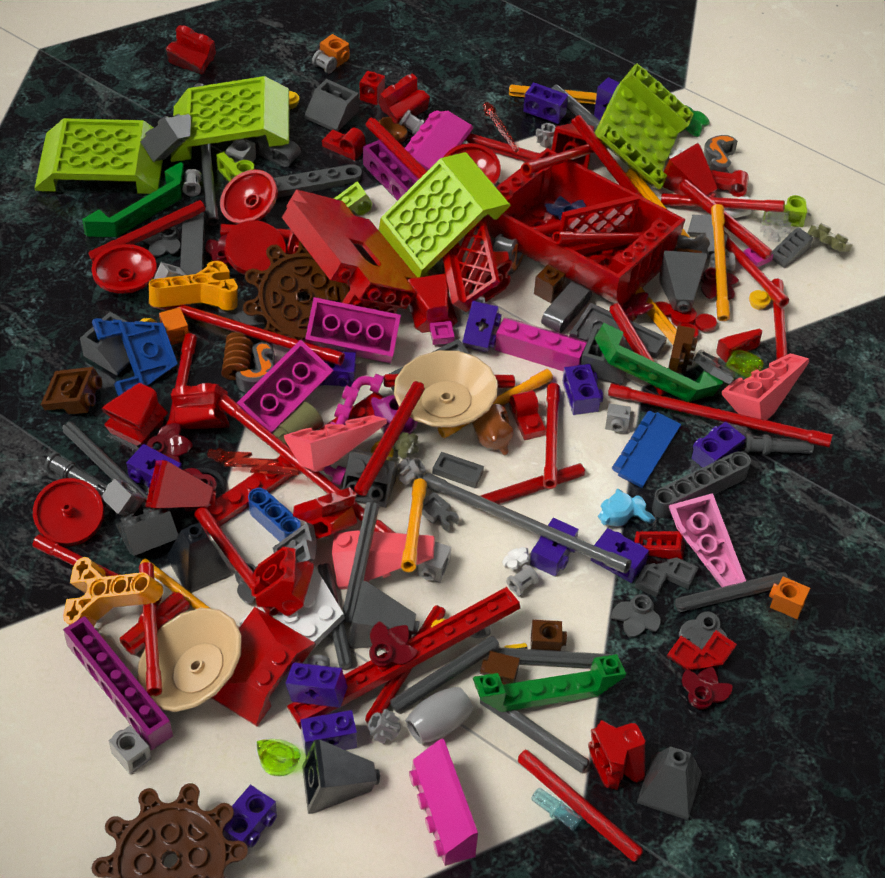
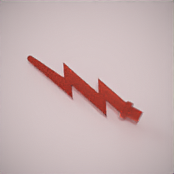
[483,102,519,153]
[207,448,299,475]

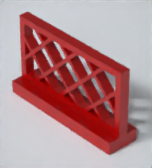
[559,195,639,255]
[442,217,500,313]

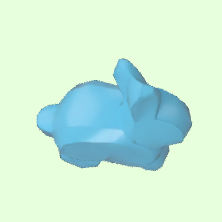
[598,488,655,527]

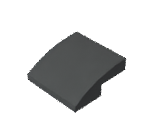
[273,522,317,563]

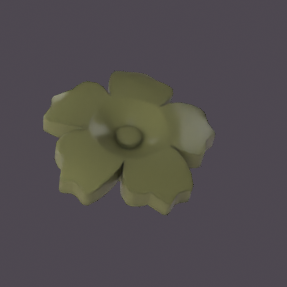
[393,432,419,459]

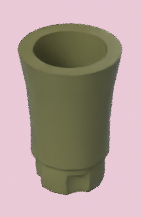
[273,401,324,447]

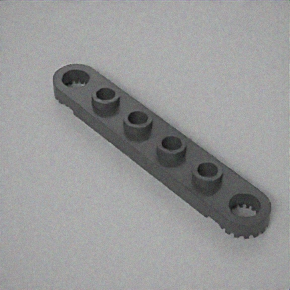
[273,165,362,198]

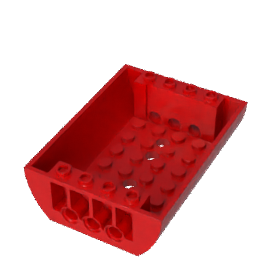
[478,148,685,307]

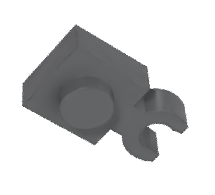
[422,492,459,531]

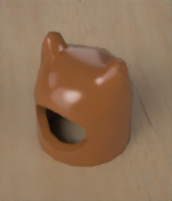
[472,404,513,455]

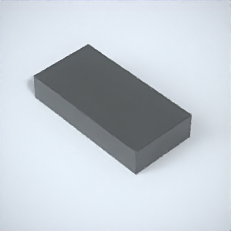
[432,452,484,488]

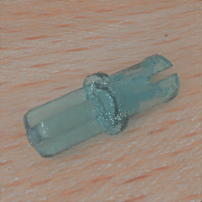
[531,788,582,831]

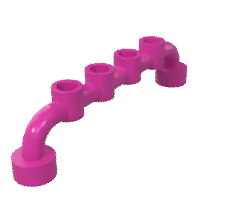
[323,374,384,485]

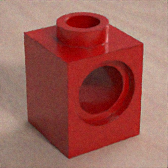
[359,71,385,105]

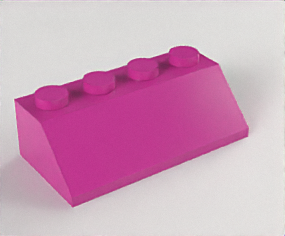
[405,111,473,171]
[305,297,401,364]
[495,318,587,372]
[237,340,333,433]
[409,739,478,866]

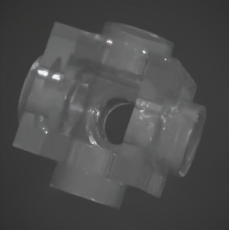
[760,211,791,242]

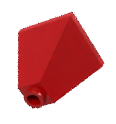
[551,123,594,169]
[662,143,718,197]
[145,460,216,508]

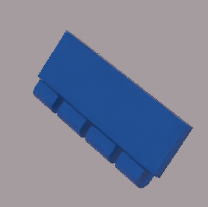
[612,411,681,488]

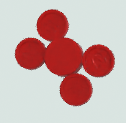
[655,301,717,338]

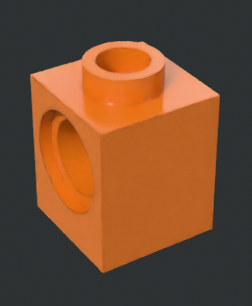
[320,34,350,67]
[159,307,189,345]
[769,577,810,619]

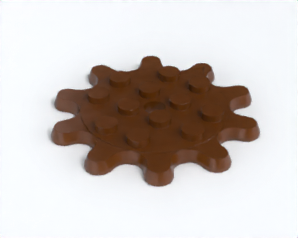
[243,241,350,343]
[91,783,248,878]

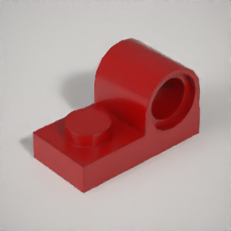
[322,128,366,161]
[509,390,546,440]

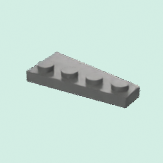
[569,302,667,358]

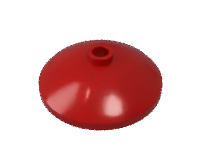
[443,143,501,186]
[220,169,278,224]
[92,244,157,294]

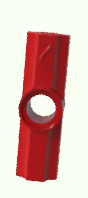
[119,592,190,655]

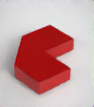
[666,630,737,671]

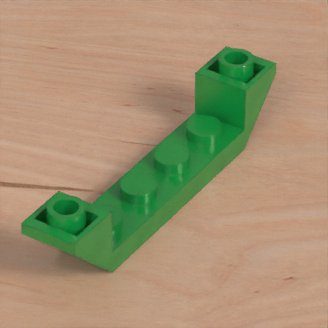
[82,162,184,237]
[595,323,723,402]
[473,654,626,712]

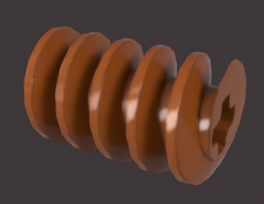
[221,332,253,380]

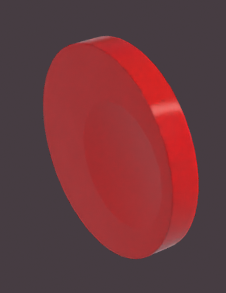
[224,220,286,275]
[33,478,104,546]

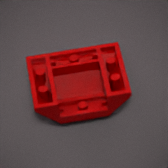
[211,607,316,727]

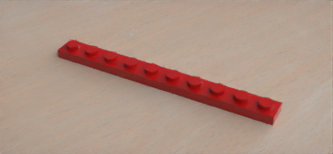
[205,392,384,527]
[287,587,521,729]

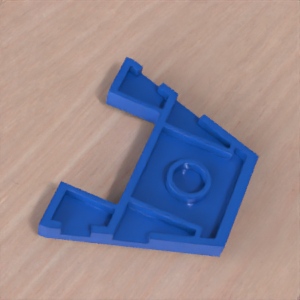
[92,318,178,396]

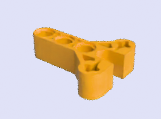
[149,261,238,310]
[63,557,163,627]

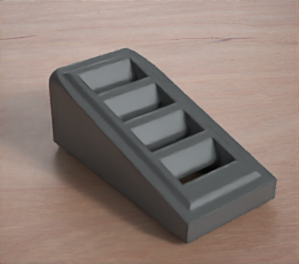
[772,227,813,268]

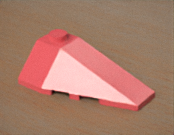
[722,353,809,420]
[284,415,387,472]
[332,530,435,589]

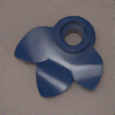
[545,196,586,220]

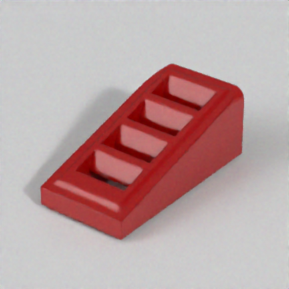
[716,328,762,364]
[634,531,685,560]

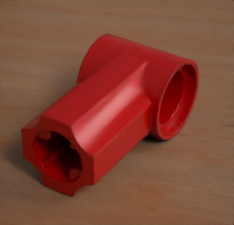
[711,170,749,197]

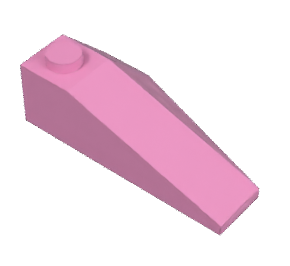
[669,493,746,587]

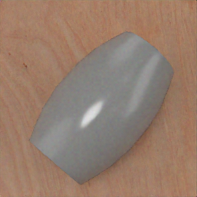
[406,687,473,744]

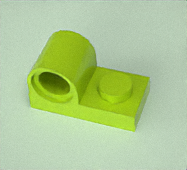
[217,152,255,182]
[334,181,372,215]
[762,195,807,227]

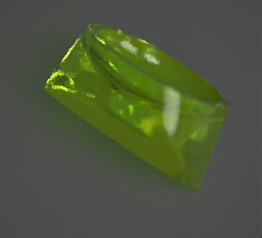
[725,350,764,378]
[257,738,301,777]

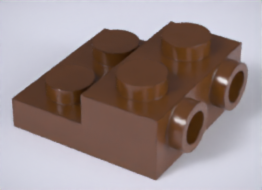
[668,325,698,375]
[41,367,103,414]

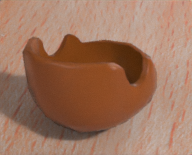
[379,117,408,144]

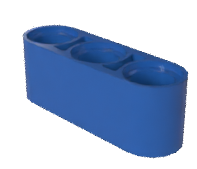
[248,488,301,542]

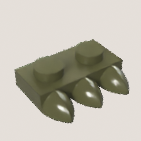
[807,223,853,252]

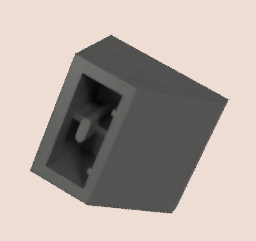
[305,79,359,131]
[140,114,191,162]
[80,312,130,375]
[581,325,633,385]
[342,449,400,507]
[116,507,178,556]

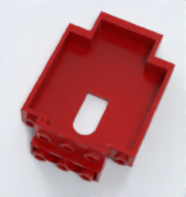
[282,189,417,314]

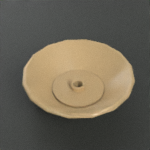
[394,350,498,427]
[137,608,242,712]

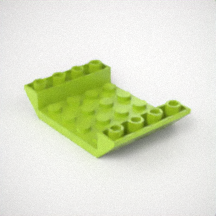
[595,63,694,190]
[171,76,289,162]
[35,118,163,194]
[379,152,511,278]

